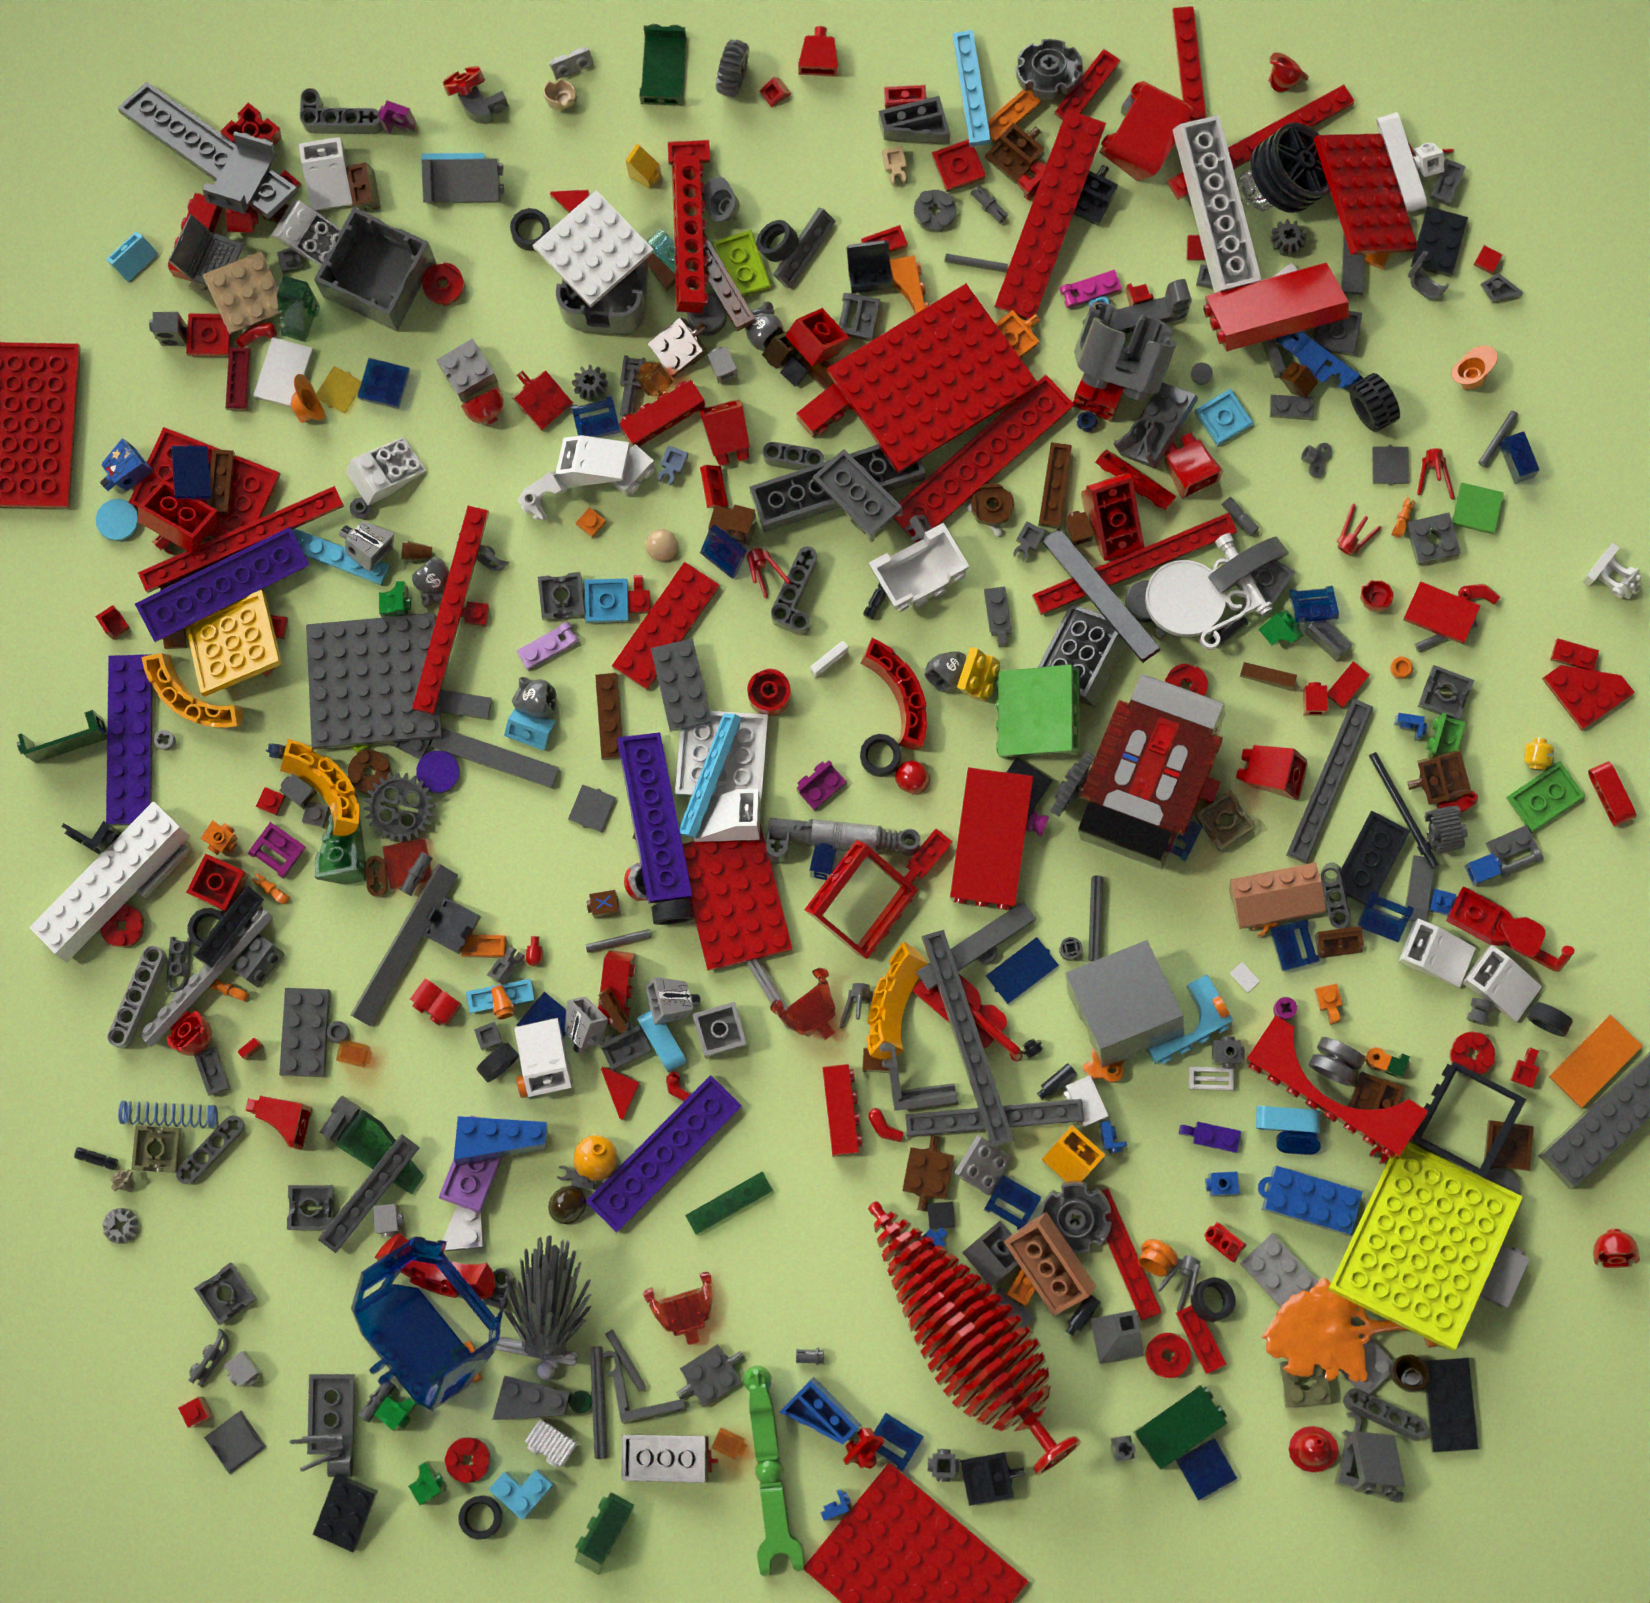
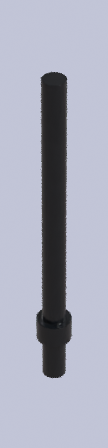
[1369,752,1439,869]

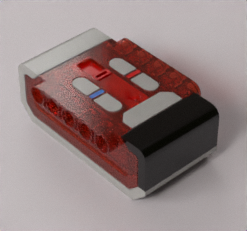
[1078,674,1225,870]

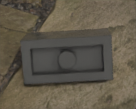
[1305,616,1352,661]

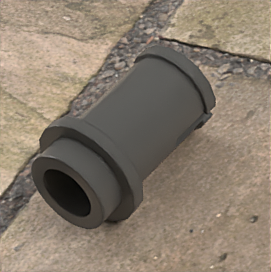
[796,1348,824,1365]

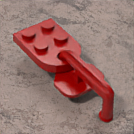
[1446,886,1575,972]
[912,973,1023,1062]

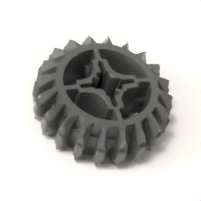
[716,39,749,97]

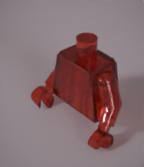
[770,968,836,1041]
[643,1272,712,1345]

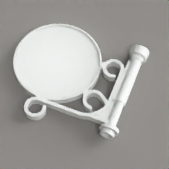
[1145,533,1273,650]

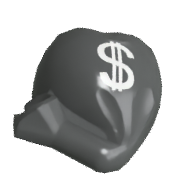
[745,301,784,351]
[412,557,450,608]
[925,651,966,692]
[512,677,557,718]

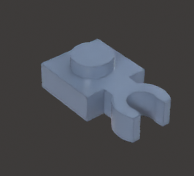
[658,445,688,486]

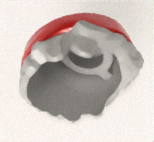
[624,862,647,901]

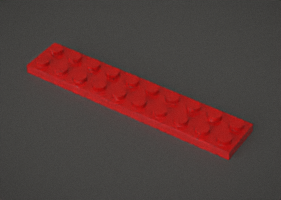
[994,109,1106,319]
[893,375,1075,543]

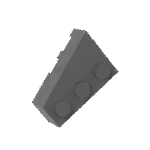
[879,96,950,144]
[492,1376,572,1420]

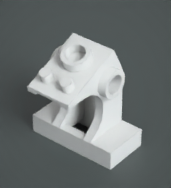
[517,470,570,520]
[1583,543,1642,600]

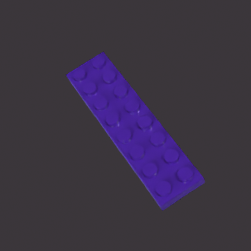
[135,527,310,643]
[106,654,153,826]
[617,732,692,904]
[585,1075,742,1233]

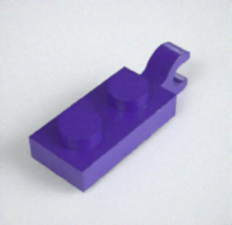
[1178,1122,1241,1153]

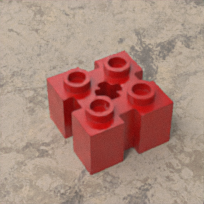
[220,102,282,146]
[1073,374,1124,422]

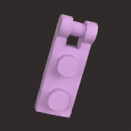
[516,622,579,670]

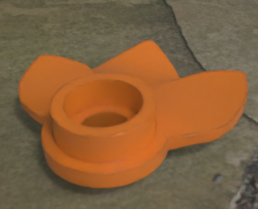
[1083,1048,1125,1083]

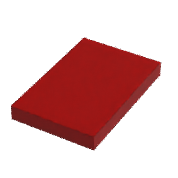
[1403,581,1481,645]

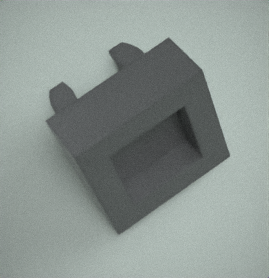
[277,248,303,274]
[906,515,932,541]

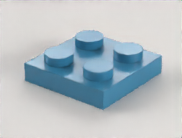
[585,578,629,623]

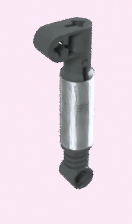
[766,817,921,863]

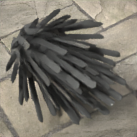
[503,1235,592,1358]

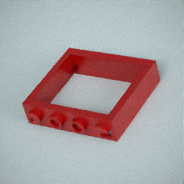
[804,840,919,959]

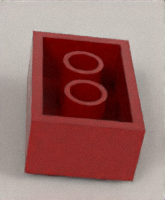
[138,479,218,553]

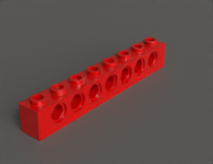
[672,154,708,313]

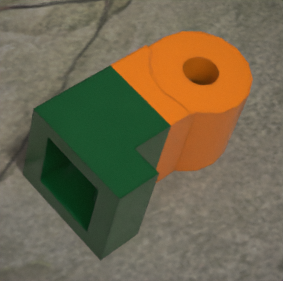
[1365,1047,1410,1079]

